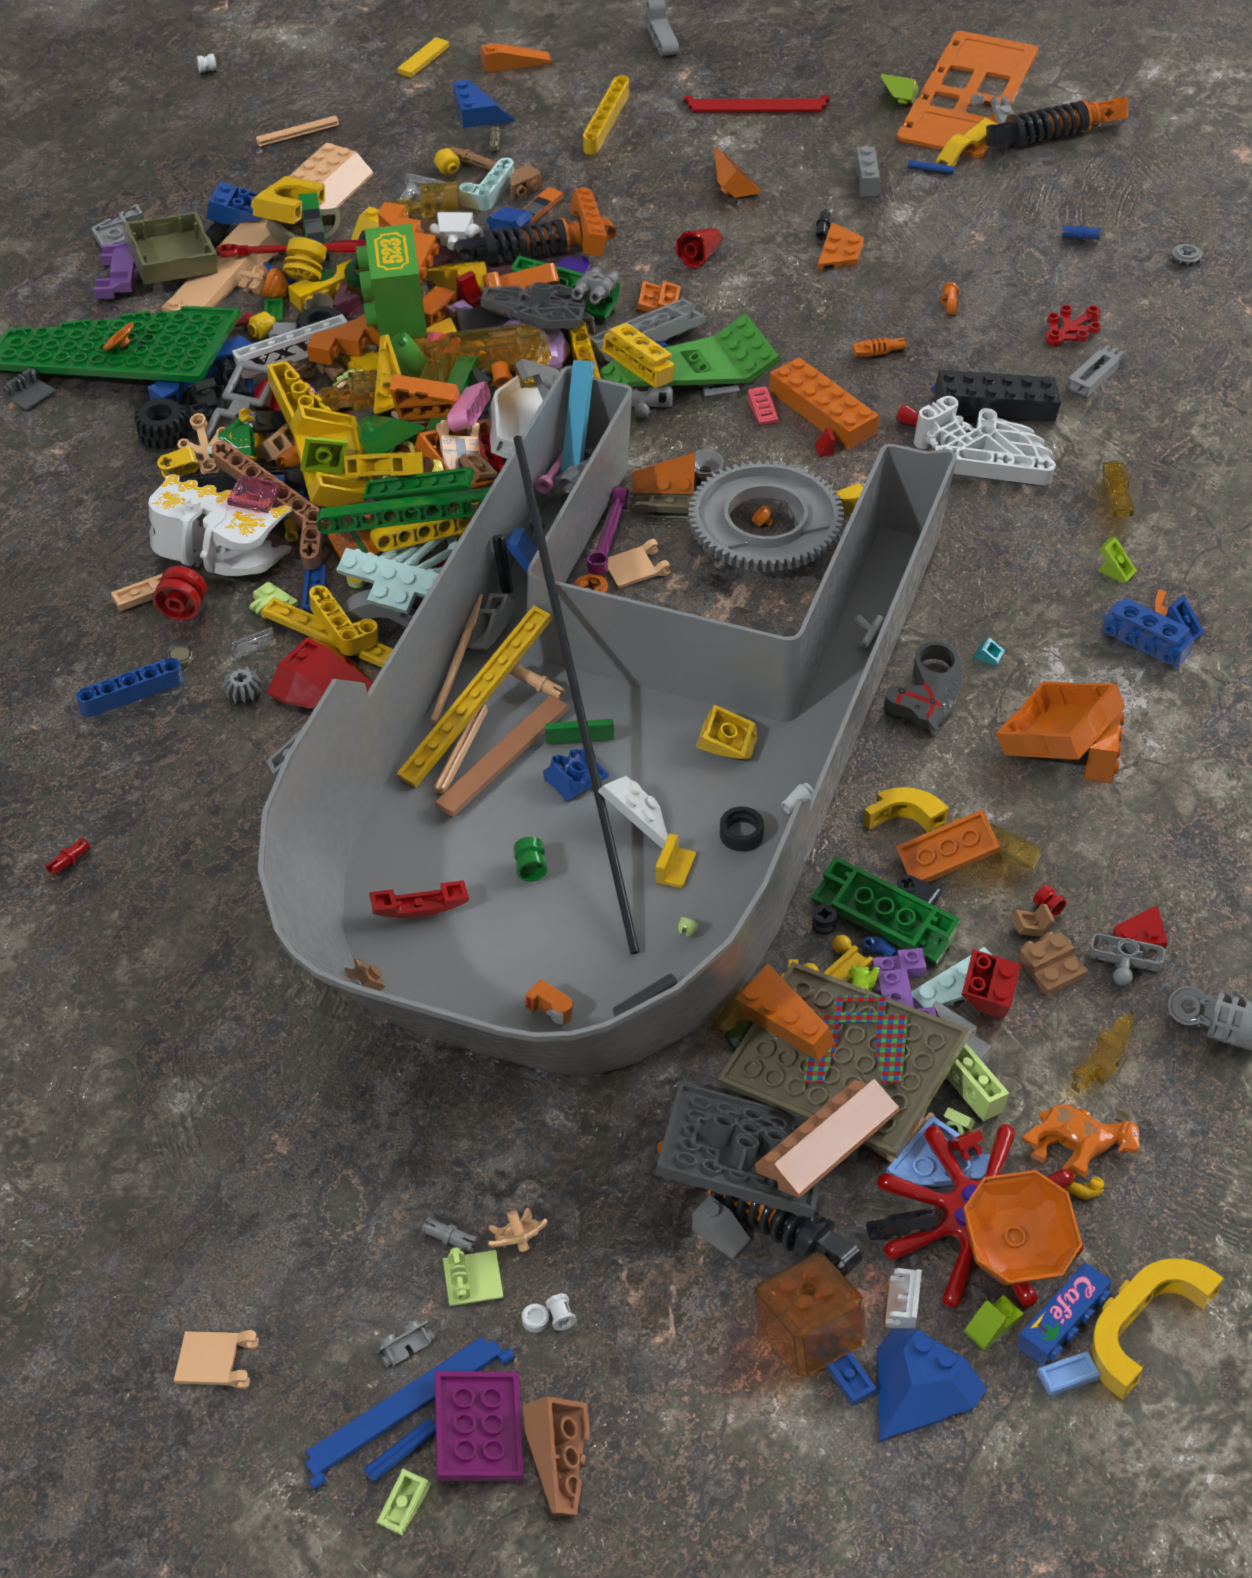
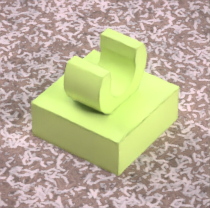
[944,1107,975,1135]

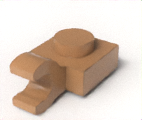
[345,959,386,991]

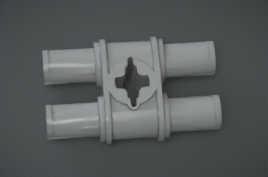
[571,266,619,304]

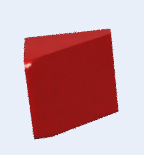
[815,427,835,457]

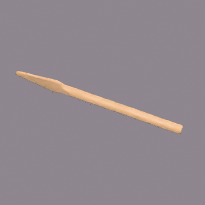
[430,594,483,725]

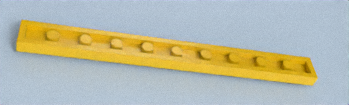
[397,605,553,788]

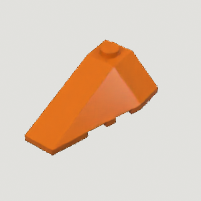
[479,43,552,73]
[714,146,762,198]

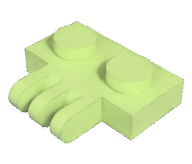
[249,581,299,619]

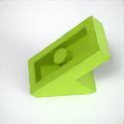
[1098,536,1137,583]
[964,1295,1024,1351]

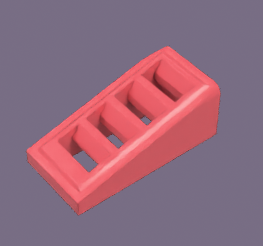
[747,386,778,426]

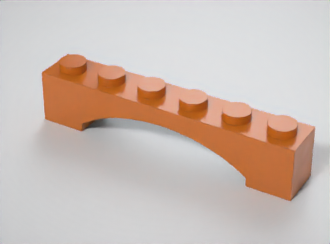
[570,187,607,257]

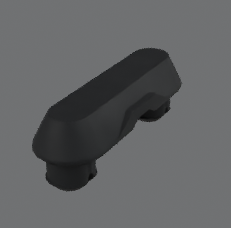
[205,222,230,247]

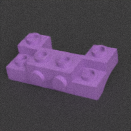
[94,241,139,300]
[872,948,936,1016]

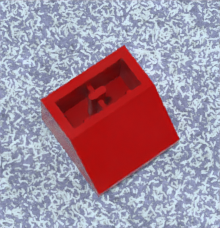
[961,949,1021,1019]

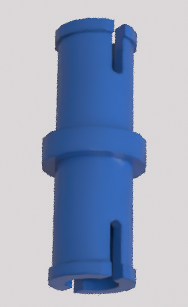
[1062,225,1100,240]

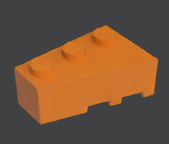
[422,286,456,328]

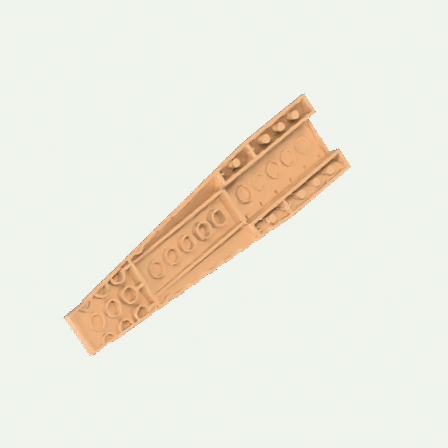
[162,143,373,312]

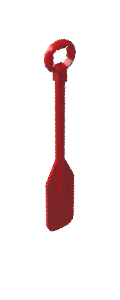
[215,239,366,258]

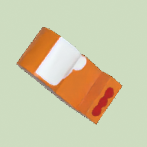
[525,979,573,1024]

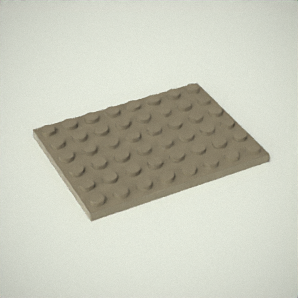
[718,962,971,1159]

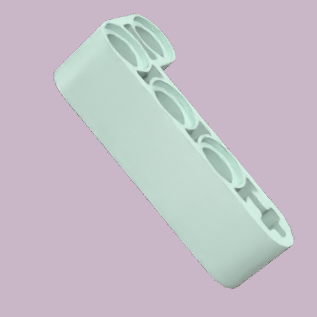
[459,158,514,211]

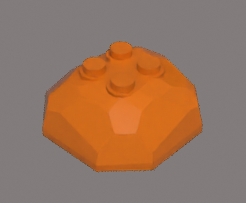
[963,1170,1082,1285]

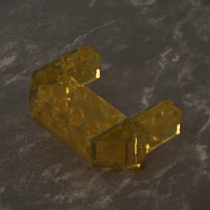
[420,323,551,389]

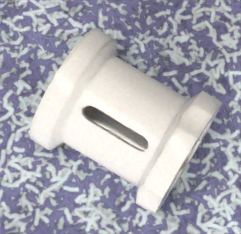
[546,1293,577,1331]

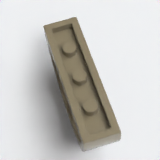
[266,208,340,245]

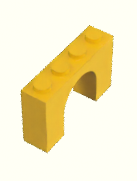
[251,176,325,224]

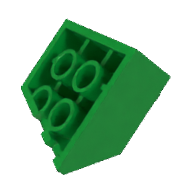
[357,415,425,454]

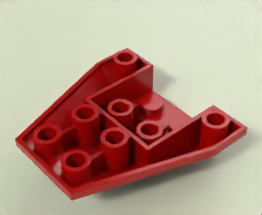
[268,637,373,709]

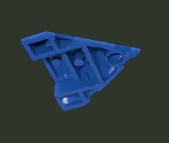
[877,1329,987,1443]

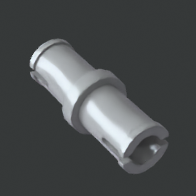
[422,1217,477,1253]

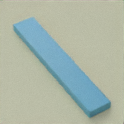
[560,360,595,474]

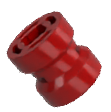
[1033,884,1067,918]

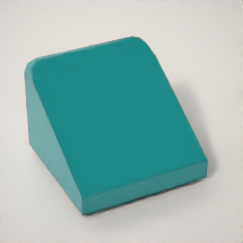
[973,637,1005,666]

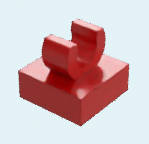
[948,1130,984,1161]

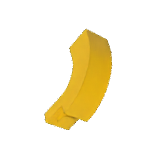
[863,787,949,832]

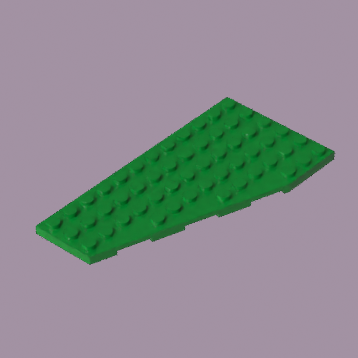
[0,306,241,383]

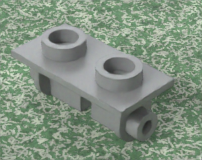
[376,1320,435,1367]

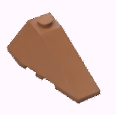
[523,1396,590,1516]

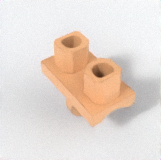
[238,264,268,295]

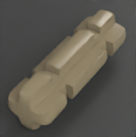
[489,126,500,152]

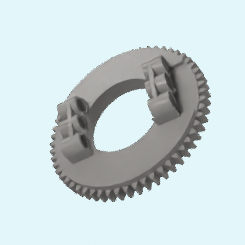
[688,460,844,572]

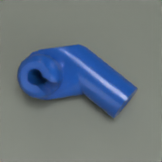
[862,936,898,957]

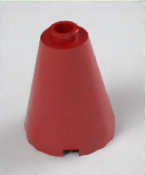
[675,228,722,268]

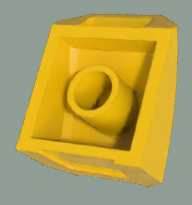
[695,704,758,759]

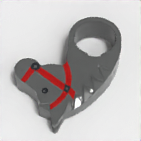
[884,641,963,738]

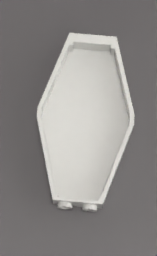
[488,373,543,459]

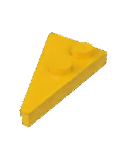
[374,334,401,414]

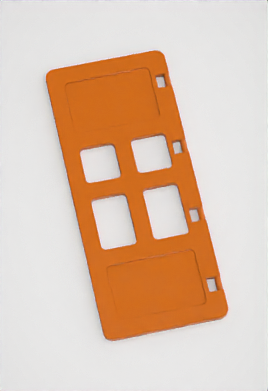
[897,31,1038,158]

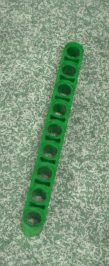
[316,487,491,534]

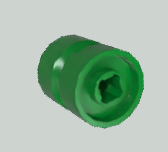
[513,836,548,882]

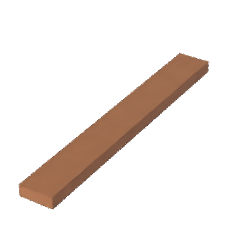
[435,695,568,818]

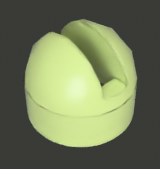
[678,917,699,937]

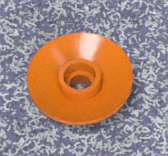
[103,322,134,350]

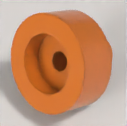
[752,505,774,526]

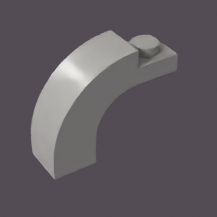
[341,590,417,627]

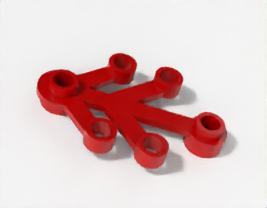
[1045,304,1101,347]

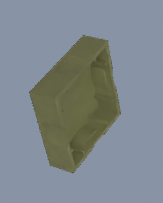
[124,211,218,285]

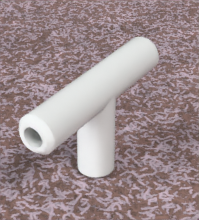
[854,614,884,648]

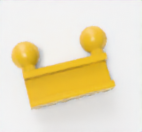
[803,935,873,984]

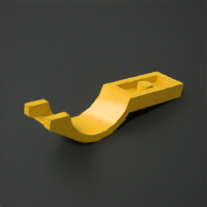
[936,118,997,166]

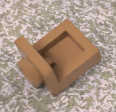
[1011,903,1055,937]

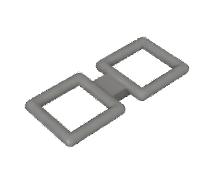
[199,361,272,446]

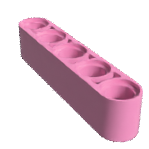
[447,381,491,432]

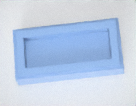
[1037,1351,1101,1397]

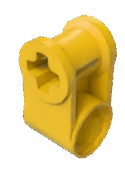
[157,446,200,479]

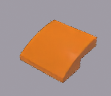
[636,280,681,312]

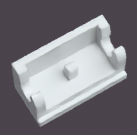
[885,1268,922,1329]

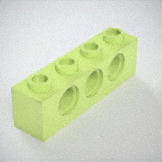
[946,1043,1009,1122]

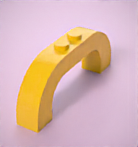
[1090,1258,1224,1400]

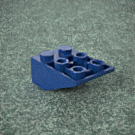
[206,182,262,224]

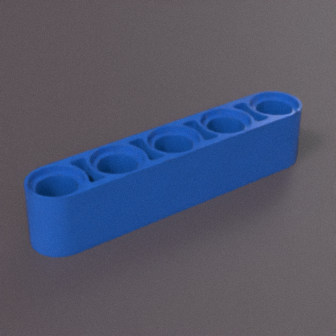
[76,658,184,717]

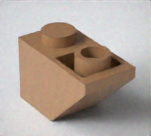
[510,163,542,201]

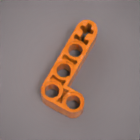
[482,263,560,289]

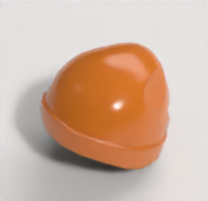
[260,267,288,299]

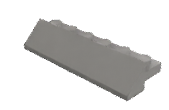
[589,298,706,364]

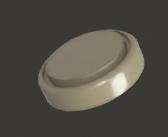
[167,647,193,667]

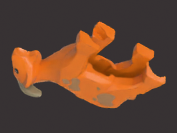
[1021,1104,1139,1179]

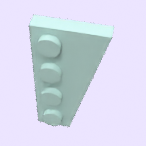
[911,947,992,1008]

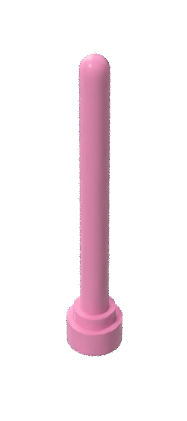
[535,451,563,494]

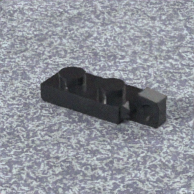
[866,1207,942,1240]

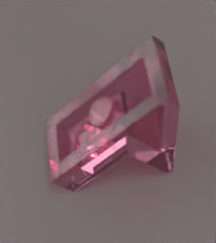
[333,282,360,317]

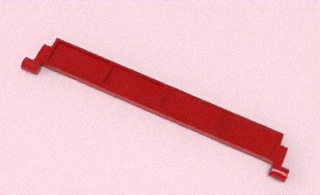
[684,95,830,113]

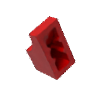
[456,270,483,308]

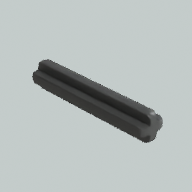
[612,974,677,1017]

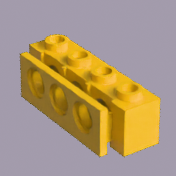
[602,322,675,388]

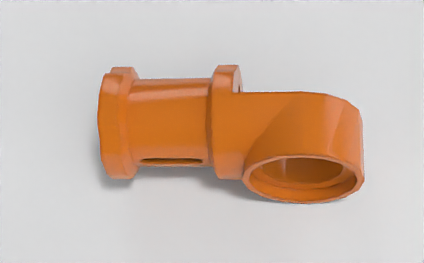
[940,282,959,316]

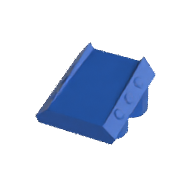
[486,207,533,236]
[505,528,538,574]
[543,748,609,802]

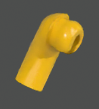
[1064,1177,1105,1200]

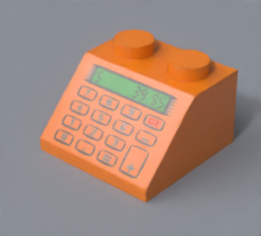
[327,514,385,559]

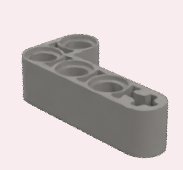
[646,0,679,57]

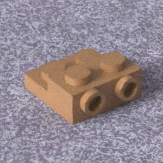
[1018,931,1088,996]

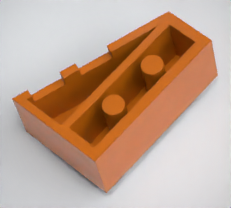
[389,374,460,421]
[632,451,695,494]

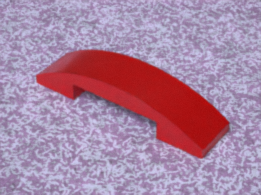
[369,880,469,918]

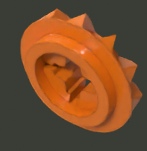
[574,574,608,593]

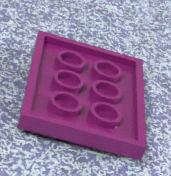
[434,1371,524,1481]

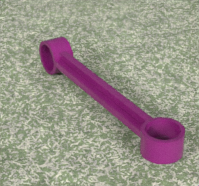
[587,486,628,575]

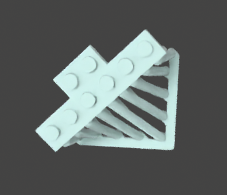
[336,525,458,614]

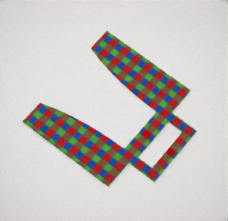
[803,995,908,1083]

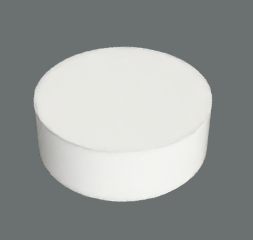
[522,1304,549,1333]

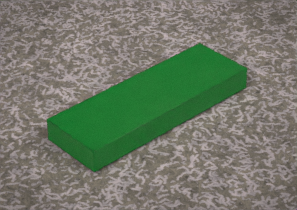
[545,719,614,744]

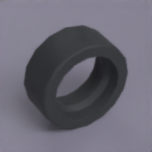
[720,806,764,852]

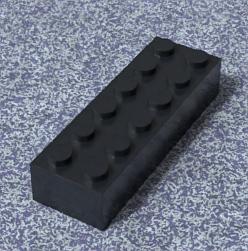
[934,370,1061,421]

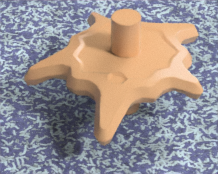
[488,1208,548,1252]

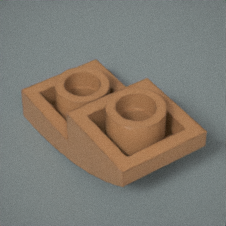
[287,361,315,379]

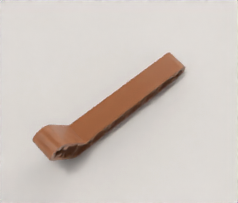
[212,441,324,570]

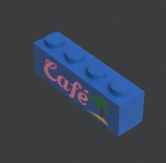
[1017,1262,1112,1366]

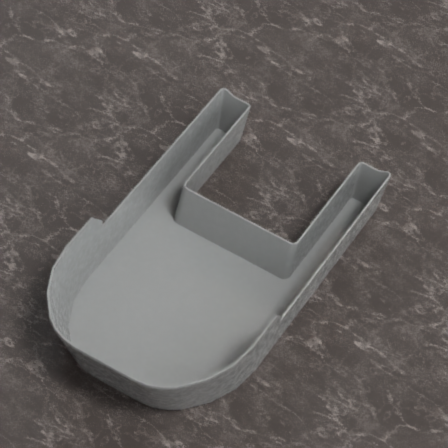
[258,366,957,1075]

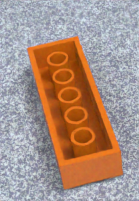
[769,357,879,450]

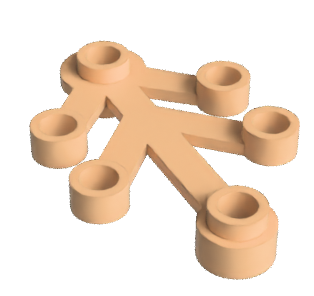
[177,413,226,474]

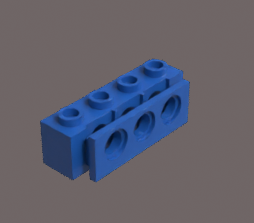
[1102,597,1195,668]

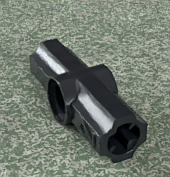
[217,358,250,397]

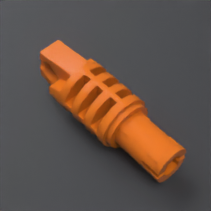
[852,337,906,357]

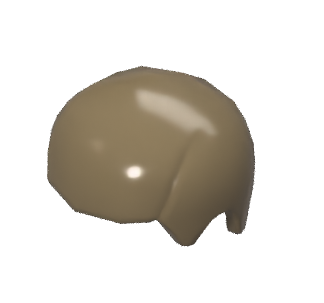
[304,292,334,310]

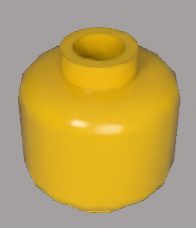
[434,148,460,175]
[247,312,277,340]

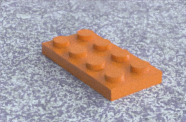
[896,809,1002,883]

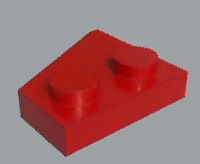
[1113,906,1168,949]

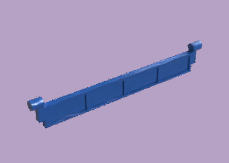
[305,1337,515,1490]

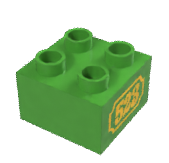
[356,223,427,340]

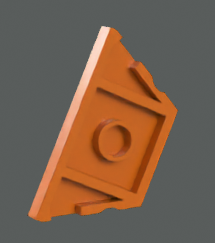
[817,223,864,270]

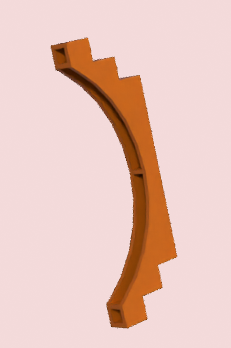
[307,202,439,365]

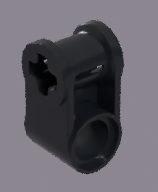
[897,875,943,907]

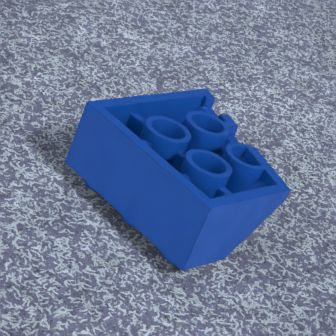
[452,80,514,128]

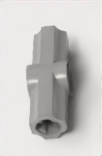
[547,460,588,499]

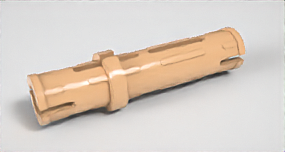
[509,663,565,700]

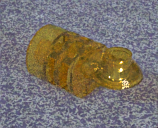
[391,182,459,219]
[315,369,377,412]

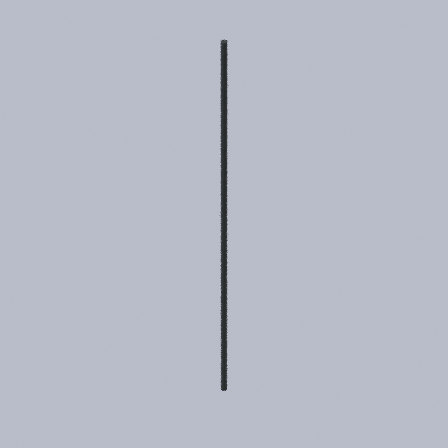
[513,435,640,955]

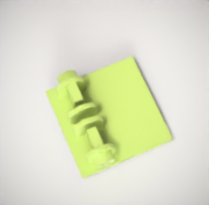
[443,1247,504,1306]

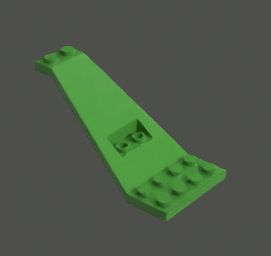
[599,313,781,387]

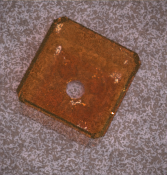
[754,1252,866,1377]

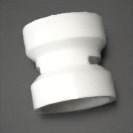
[196,53,217,74]

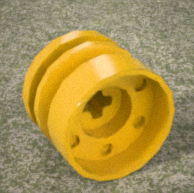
[282,237,327,282]

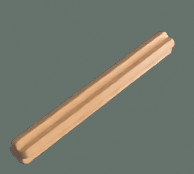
[256,116,339,147]
[434,704,488,795]

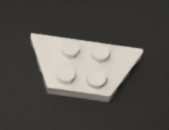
[598,776,668,849]

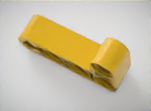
[309,585,378,656]

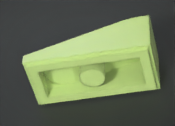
[376,1469,431,1535]

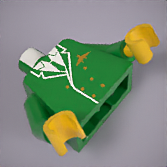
[208,408,257,466]

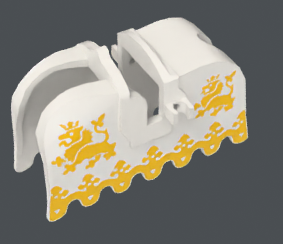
[148,474,292,576]

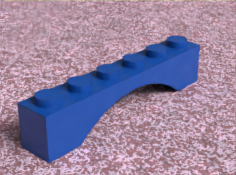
[148,335,253,404]

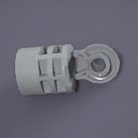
[1168,986,1252,1051]

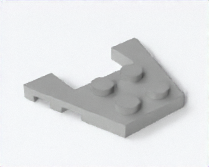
[91,204,144,249]
[515,359,559,400]

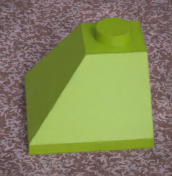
[881,74,919,105]
[300,436,348,474]

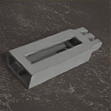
[1067,345,1125,398]

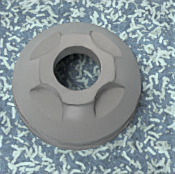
[695,449,723,481]

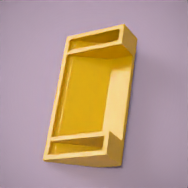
[291,404,373,507]

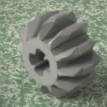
[223,667,261,704]

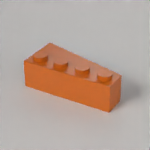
[1084,712,1125,783]
[736,963,835,1062]

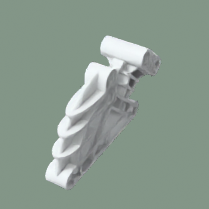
[913,396,1056,485]

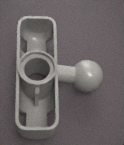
[631,386,673,418]
[1090,933,1165,986]

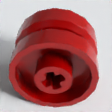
[152,566,207,621]

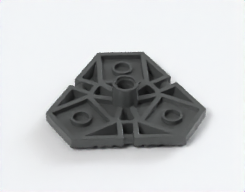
[480,282,588,331]

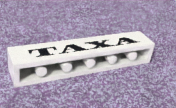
[232,314,348,379]

